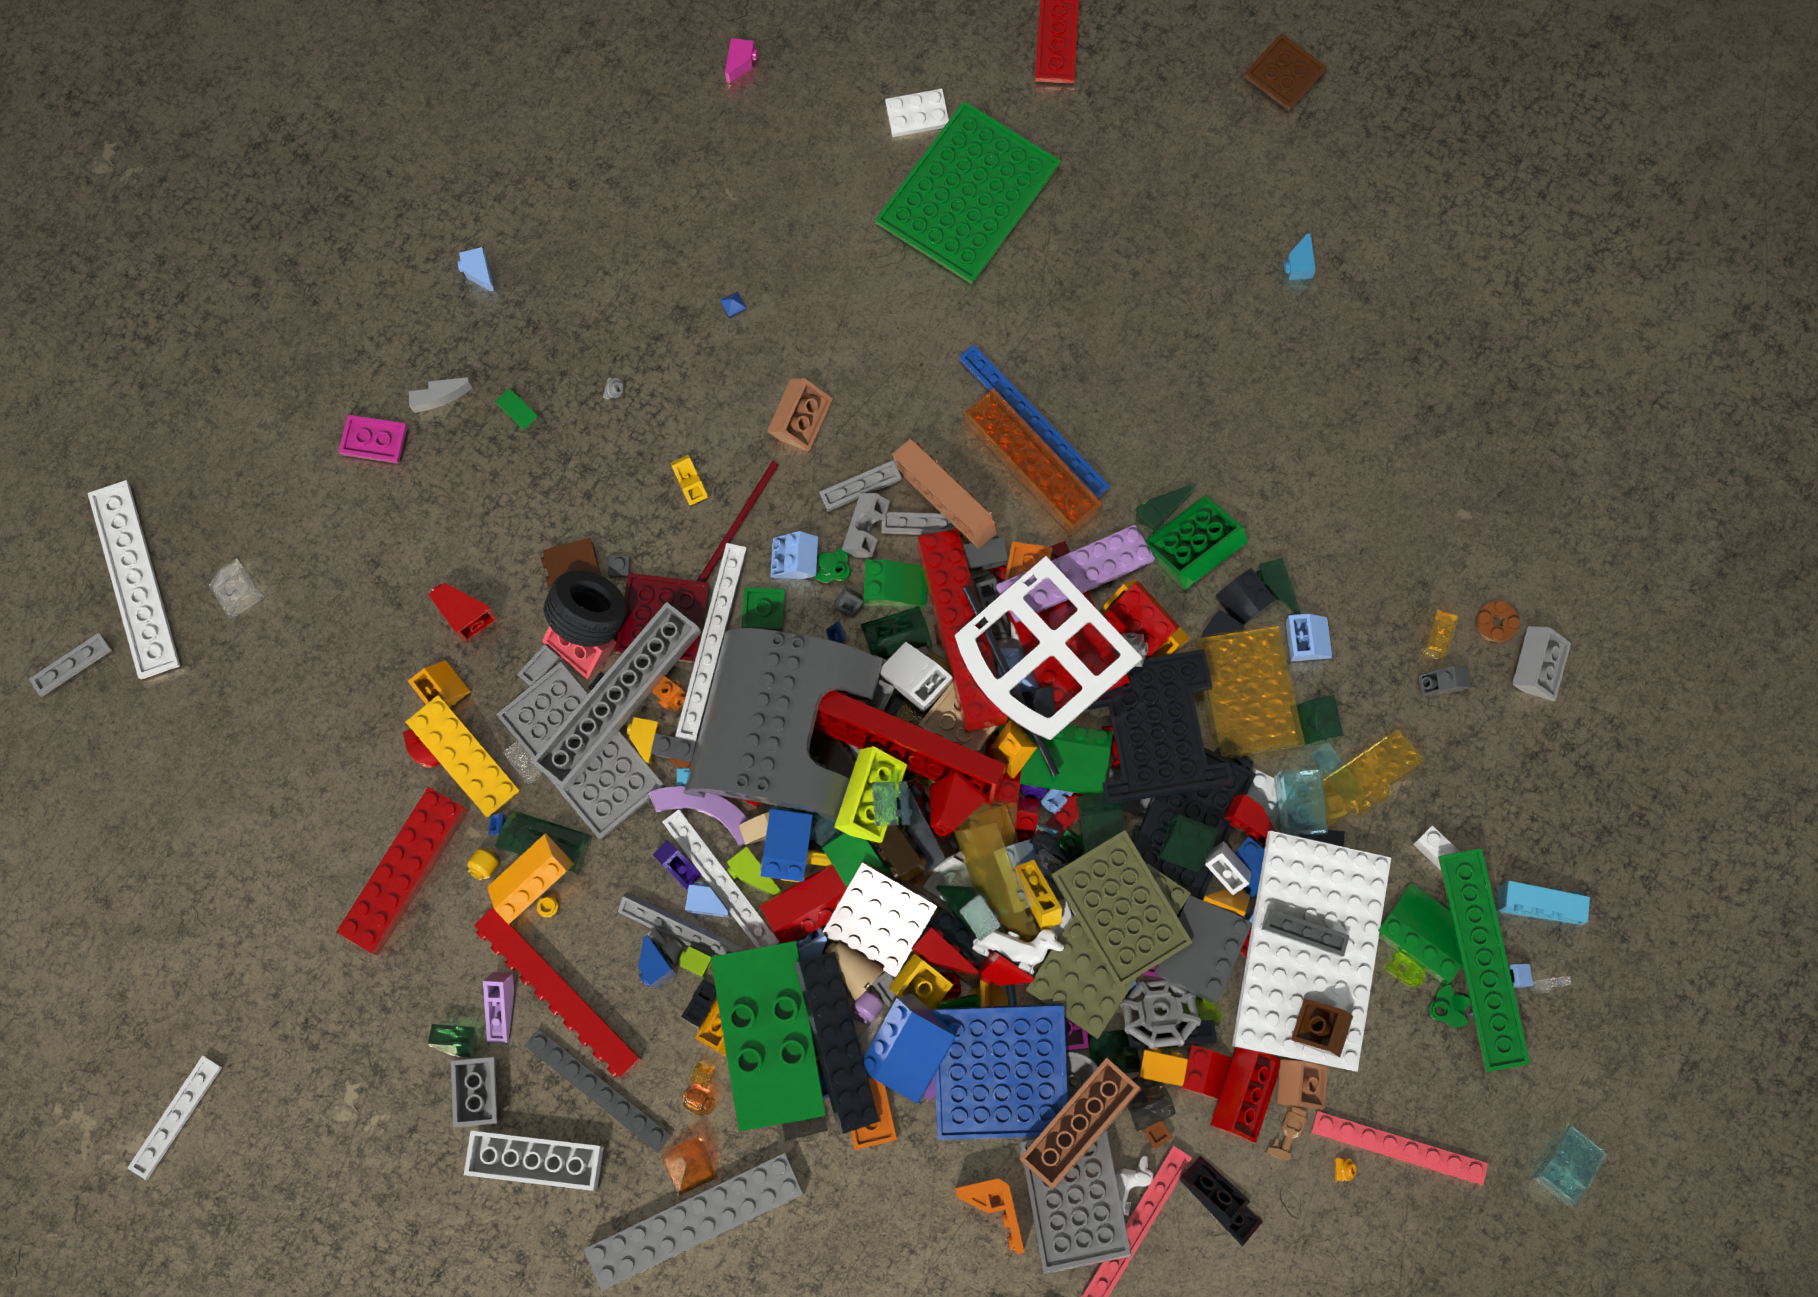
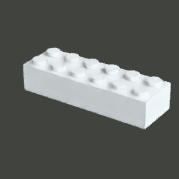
[464,1131,604,1191]

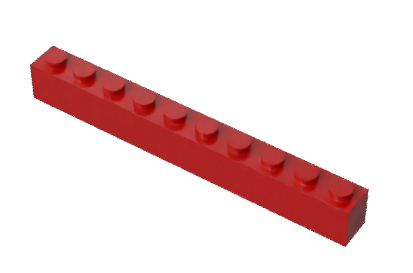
[474,907,642,1078]

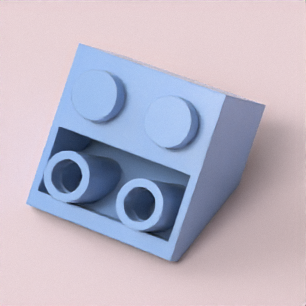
[771,531,818,579]
[1285,614,1332,662]

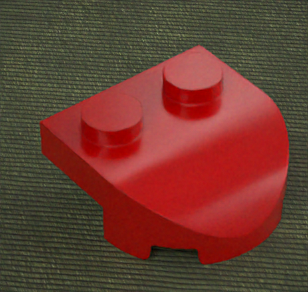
[403,729,441,768]

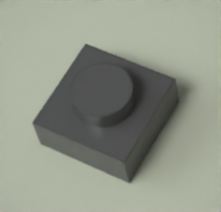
[608,556,630,577]

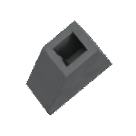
[1419,666,1471,696]

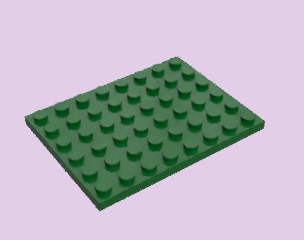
[875,101,1061,284]

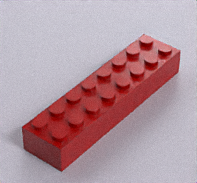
[336,786,469,956]

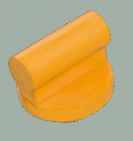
[1335,1158,1357,1181]

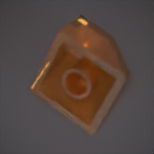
[661,1136,718,1196]

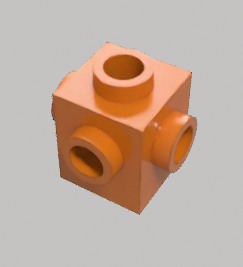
[651,676,687,712]

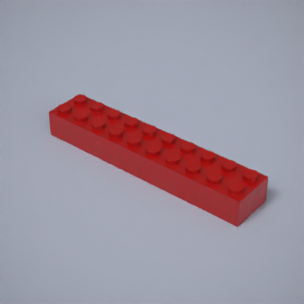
[917,529,1008,733]
[814,691,1007,806]

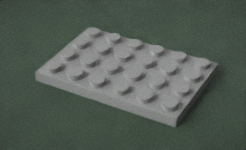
[1020,1129,1132,1274]

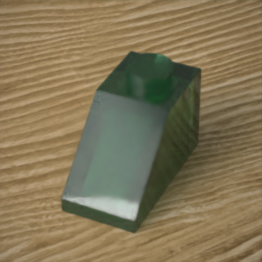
[428,1024,477,1058]

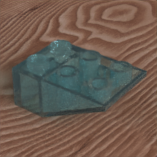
[1532,1126,1607,1207]

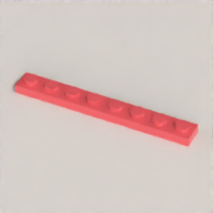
[1311,1111,1488,1185]
[1082,1145,1192,1297]

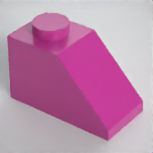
[725,38,758,83]

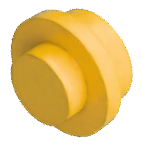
[537,896,558,918]

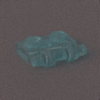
[872,781,912,826]

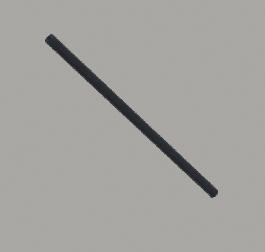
[963,586,1060,777]

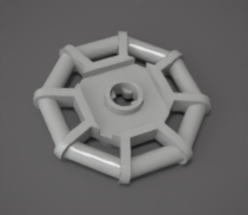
[1120,979,1201,1050]

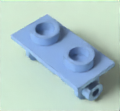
[1040,789,1074,814]

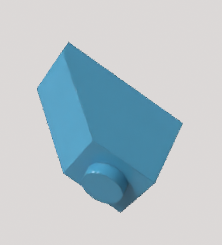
[1284,233,1315,280]

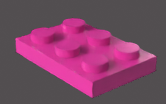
[339,415,408,464]

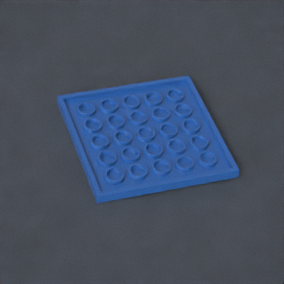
[932,1004,1068,1140]

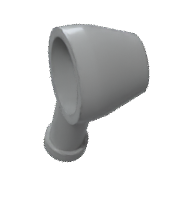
[647,927,684,964]

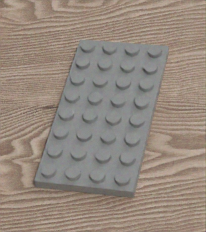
[496,662,665,840]

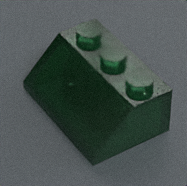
[861,606,933,660]

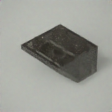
[1125,1076,1176,1131]

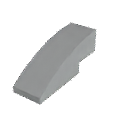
[409,377,472,413]

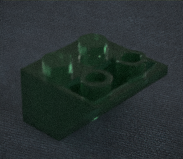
[1087,1030,1140,1074]

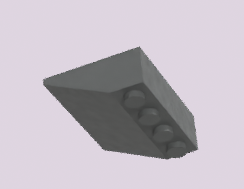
[1153,895,1252,1002]

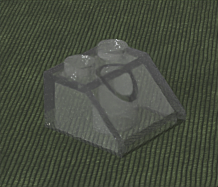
[209,558,265,619]

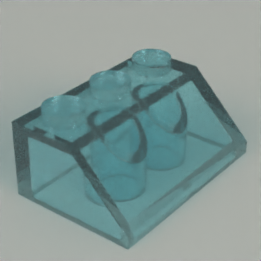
[1274,770,1328,838]

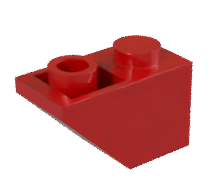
[1013,797,1040,844]

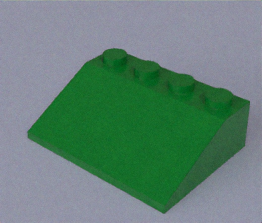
[1145,495,1248,590]
[1020,725,1113,797]
[1378,882,1462,985]

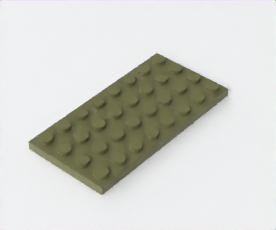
[1025,861,1191,1039]

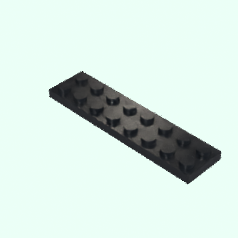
[794,952,879,1134]

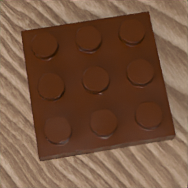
[1244,33,1327,111]

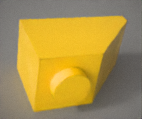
[627,717,661,766]

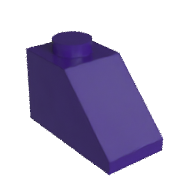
[653,840,701,890]

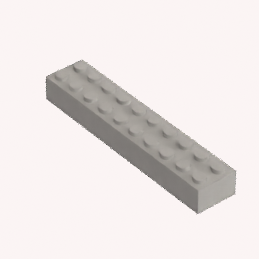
[531,602,701,792]
[584,1153,805,1291]

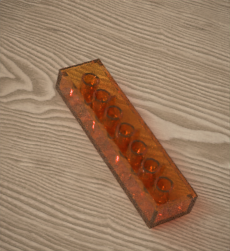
[963,388,1103,537]

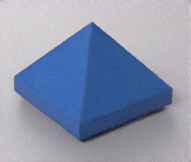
[720,291,747,317]
[826,621,846,643]
[488,813,509,836]

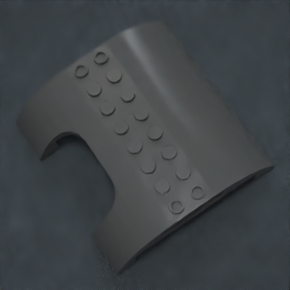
[683,628,882,821]

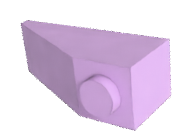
[483,972,514,1043]

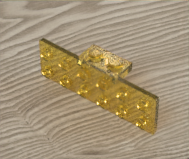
[1296,730,1424,832]

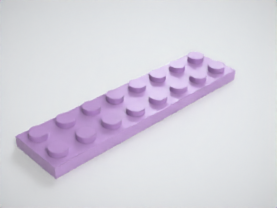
[996,525,1155,623]

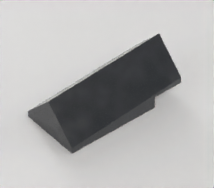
[1178,1156,1263,1248]

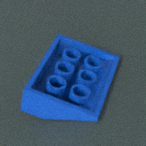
[863,994,957,1103]

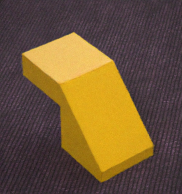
[670,455,708,505]

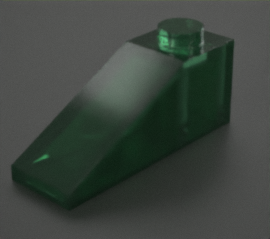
[1134,484,1195,535]
[1255,558,1301,615]

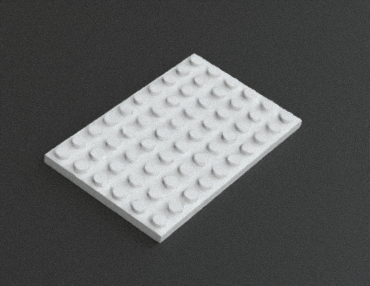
[1232,831,1391,1072]

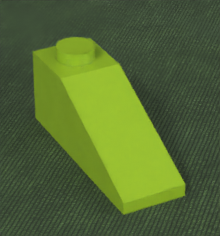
[727,847,781,897]

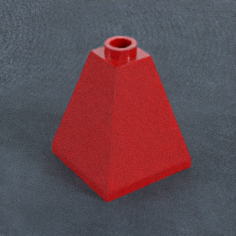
[930,771,988,836]

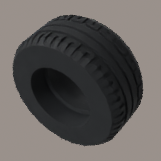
[543,570,627,647]

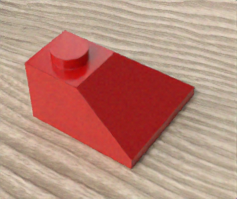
[977,950,1035,986]

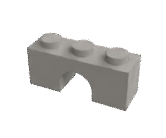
[842,493,890,558]

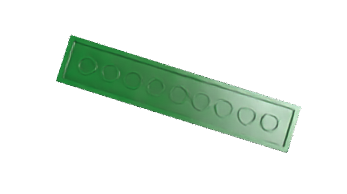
[1438,848,1530,1072]

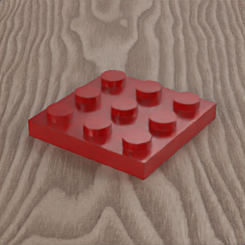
[1103,581,1180,659]

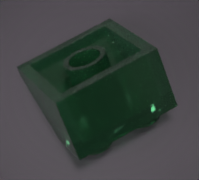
[1290,695,1344,748]
[1158,814,1218,873]

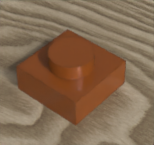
[1142,1119,1173,1149]

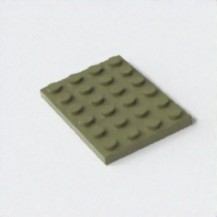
[1051,830,1193,988]

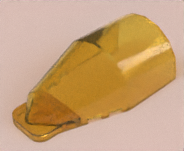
[954,804,1051,957]

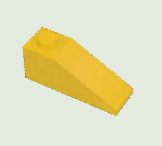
[1015,860,1062,930]

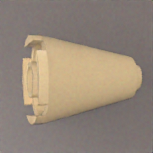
[825,942,884,1001]

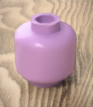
[851,990,883,1023]

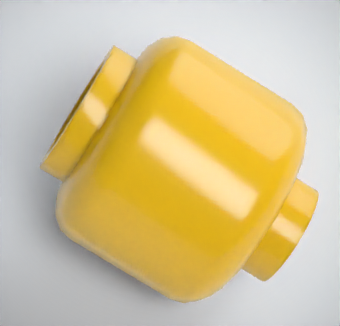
[467,848,499,880]

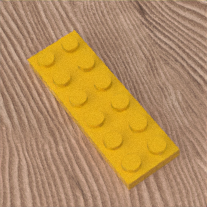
[406,695,520,818]

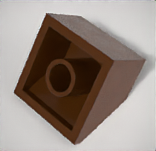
[1291,998,1353,1058]

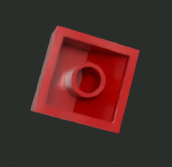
[1179,1045,1232,1100]

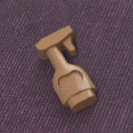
[1265,1106,1307,1160]

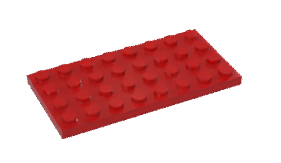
[989,541,1129,712]

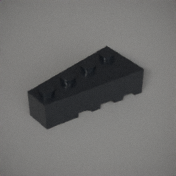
[894,779,963,873]

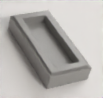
[517,644,561,686]

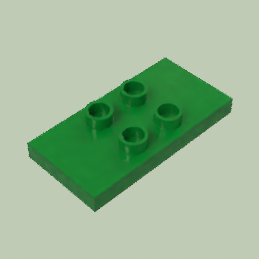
[711,941,827,1132]

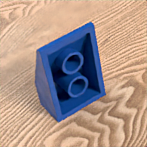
[760,807,813,882]

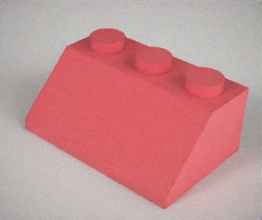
[542,626,616,680]

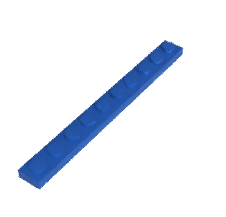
[959,345,1110,501]

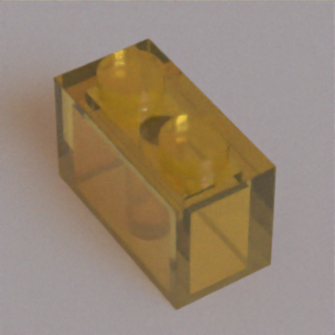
[1421,609,1458,660]

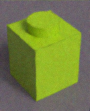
[679,946,712,979]

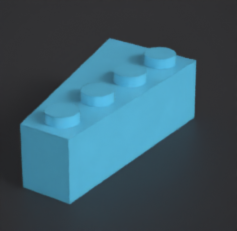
[1496,881,1590,925]

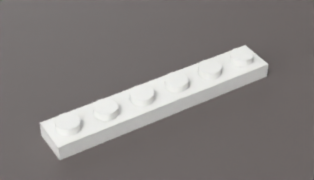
[128,1055,222,1180]

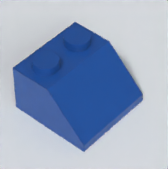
[1235,837,1265,899]
[638,935,677,989]

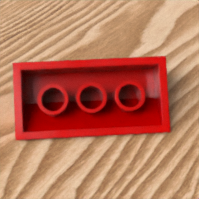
[759,864,847,944]
[1210,1047,1281,1143]

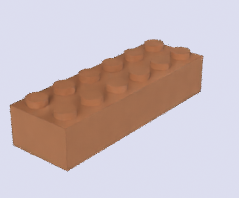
[892,439,997,549]
[1019,1058,1141,1189]

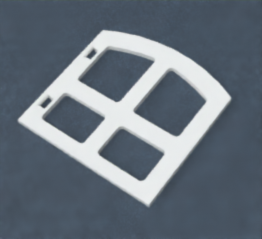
[955,556,1143,740]

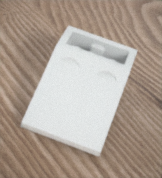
[879,642,953,713]

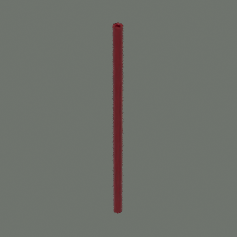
[697,461,779,582]

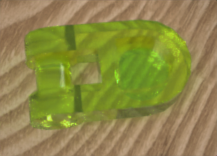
[1385,951,1425,988]

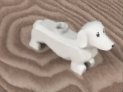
[972,929,1065,975]
[1116,1156,1153,1215]

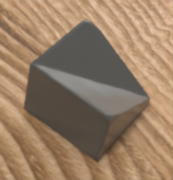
[834,586,864,617]

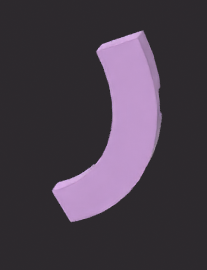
[649,786,749,846]

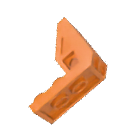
[955,1178,1025,1254]

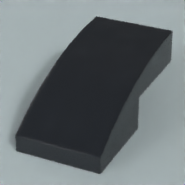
[681,979,717,1030]

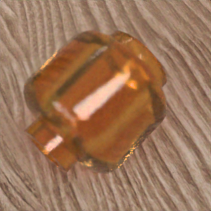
[682,1085,715,1117]

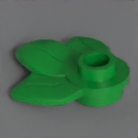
[814,547,851,583]
[1429,985,1470,1028]

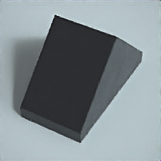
[1201,609,1245,641]

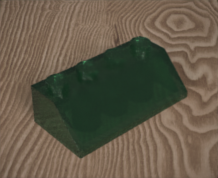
[495,810,592,875]

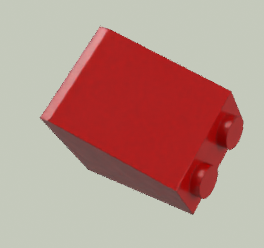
[428,583,498,643]

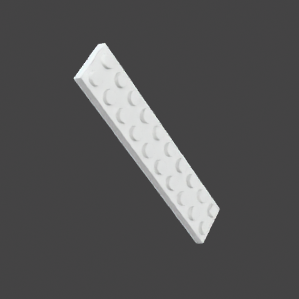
[88,480,180,679]

